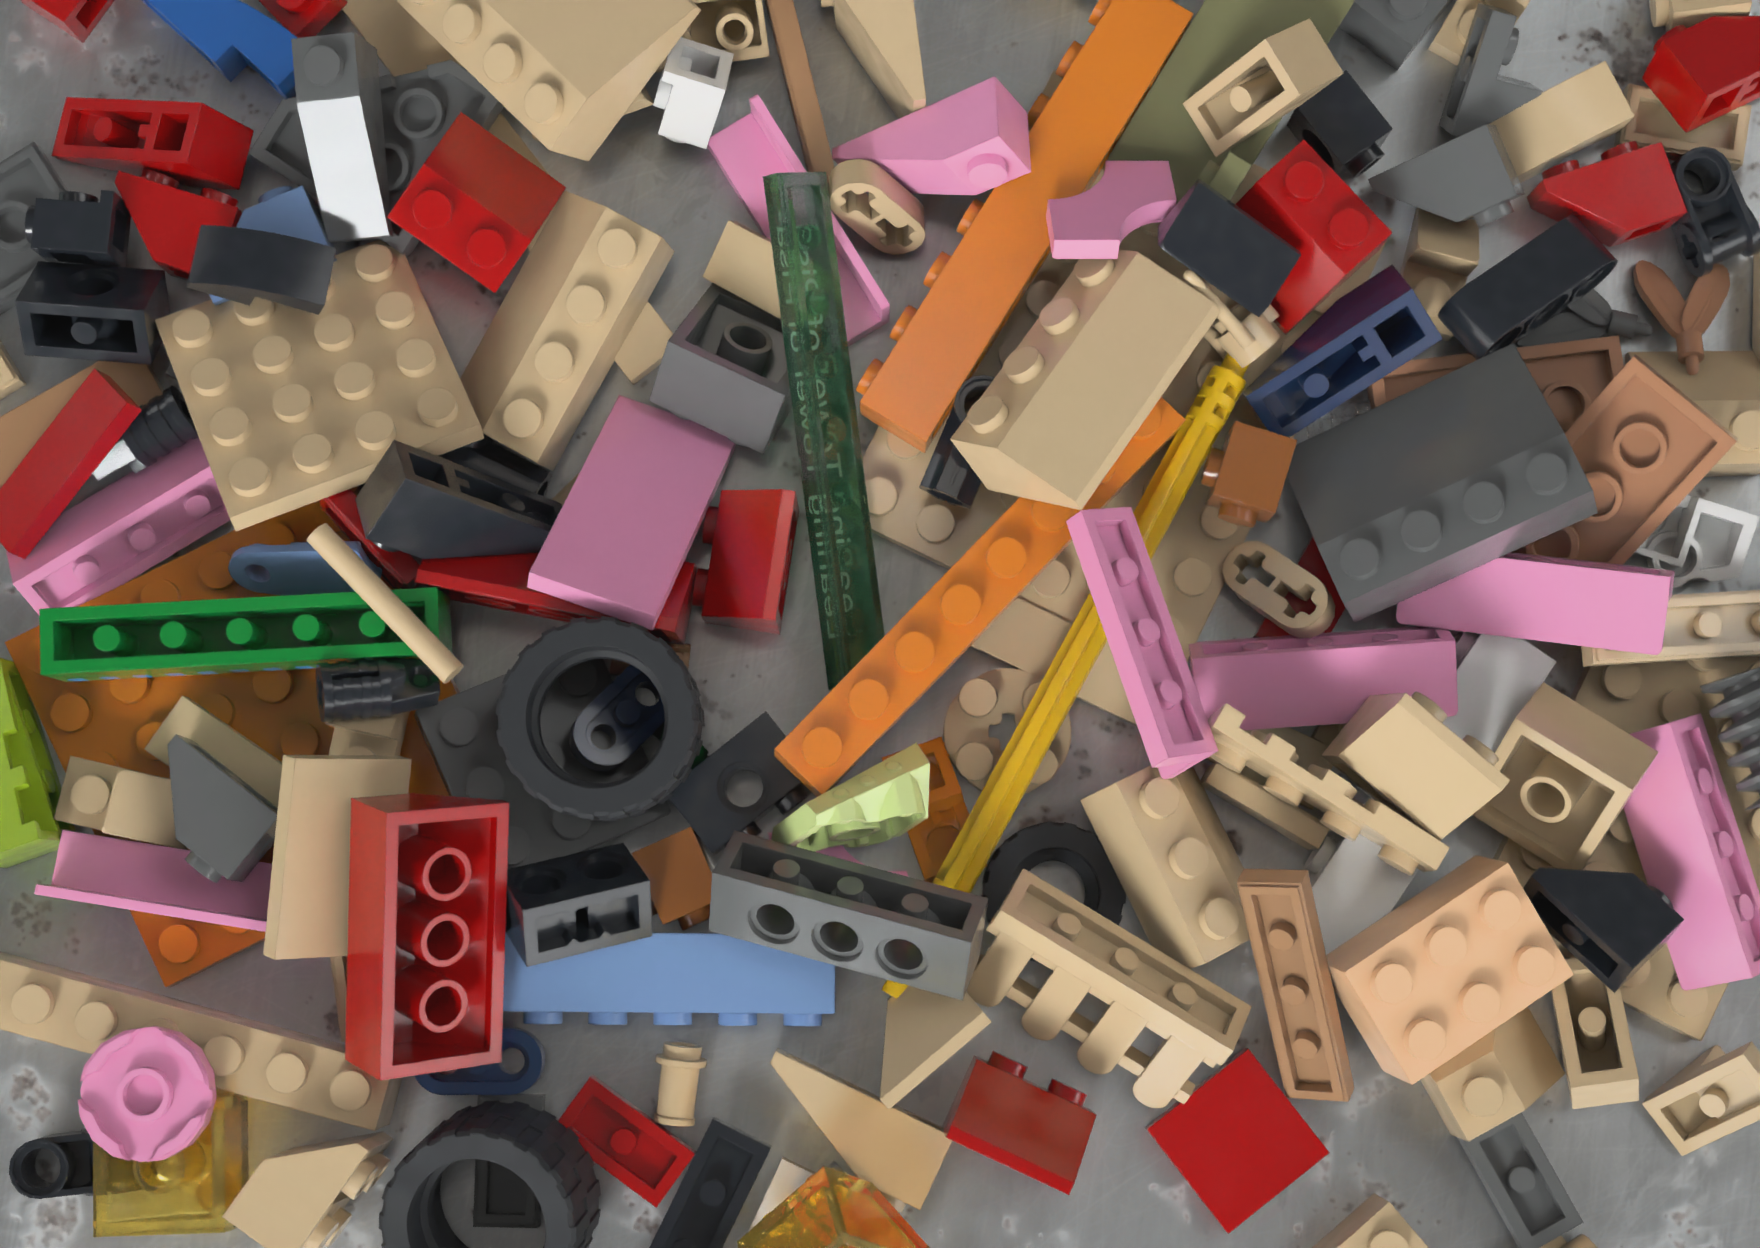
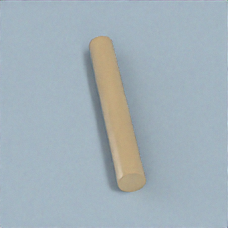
[307,523,464,684]

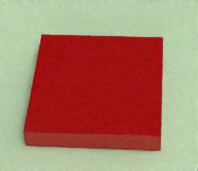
[1145,1048,1330,1234]

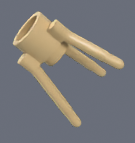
[1183,269,1281,368]

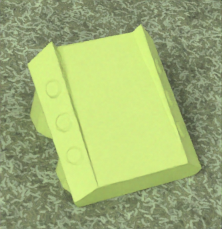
[771,742,930,852]

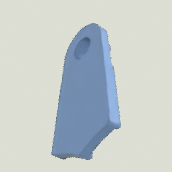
[228,541,382,596]

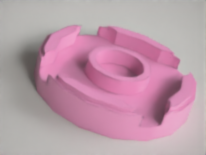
[78,1026,217,1162]

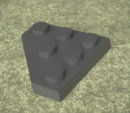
[249,60,504,257]

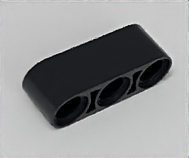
[1438,214,1618,360]

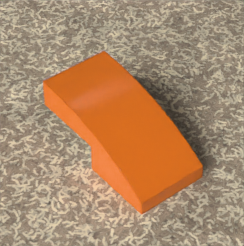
[881,737,987,883]

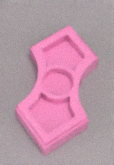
[1046,161,1177,259]

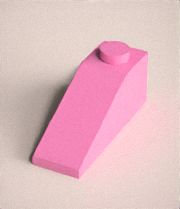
[832,76,1031,195]

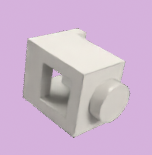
[653,37,734,149]

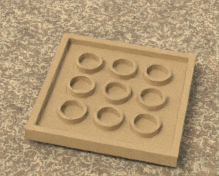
[155,239,484,531]

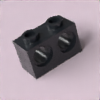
[506,842,653,967]

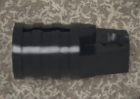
[92,386,199,481]
[316,658,440,722]

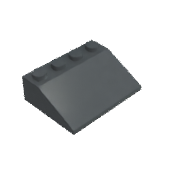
[1287,343,1598,622]

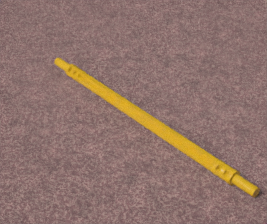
[881,352,1250,999]

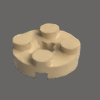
[943,668,1072,794]

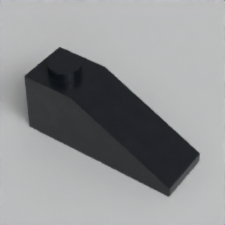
[355,440,562,559]

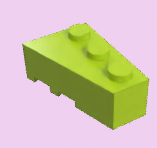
[0,658,76,868]

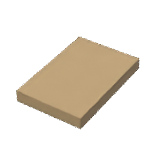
[263,755,412,960]

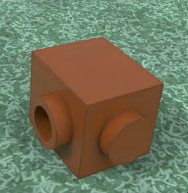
[1200,421,1297,528]
[632,826,714,931]

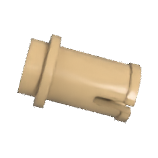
[654,1041,707,1127]

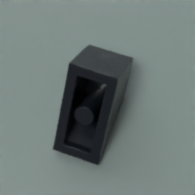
[1523,868,1684,993]

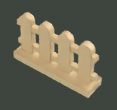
[967,868,1252,1108]

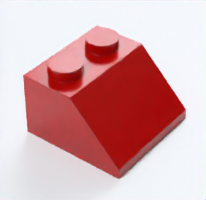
[387,112,566,293]
[1235,139,1393,335]
[692,489,799,635]
[942,1051,1096,1195]

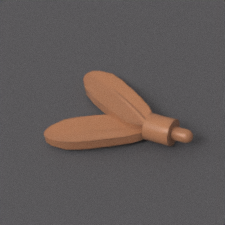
[1633,260,1730,375]

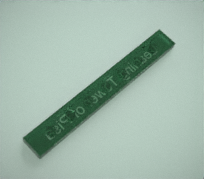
[763,172,885,690]

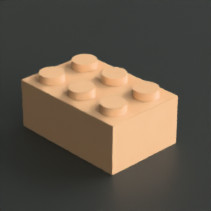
[1326,855,1574,1085]

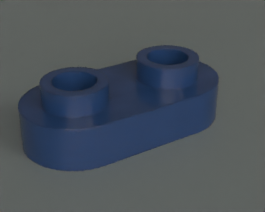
[569,665,665,772]
[415,1028,546,1095]

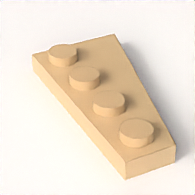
[1208,703,1450,876]

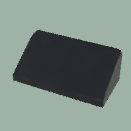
[1158,179,1301,317]

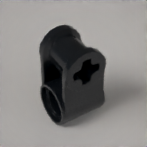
[1670,146,1760,277]
[9,1128,146,1199]

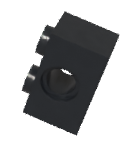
[15,261,171,365]
[669,711,812,854]

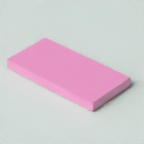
[527,395,736,631]

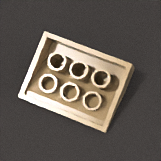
[396,0,701,162]

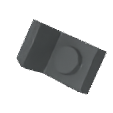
[1439,3,1543,137]

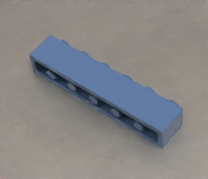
[503,932,836,1026]

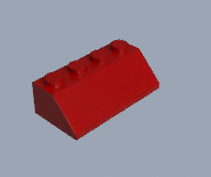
[415,553,698,644]
[345,793,509,1081]

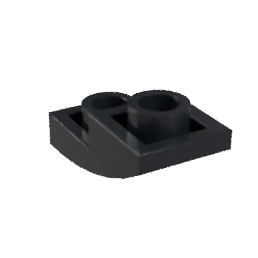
[186,225,337,315]

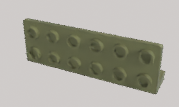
[1108,0,1355,205]

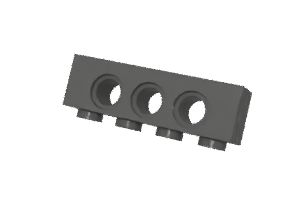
[709,830,989,1000]

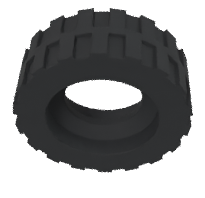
[981,821,1126,963]

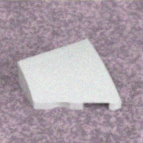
[1623,495,1760,588]

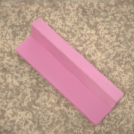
[707,94,890,354]
[6,437,230,615]
[1066,507,1218,779]
[1396,552,1675,655]
[1189,626,1458,730]
[1623,713,1760,990]
[34,830,272,932]

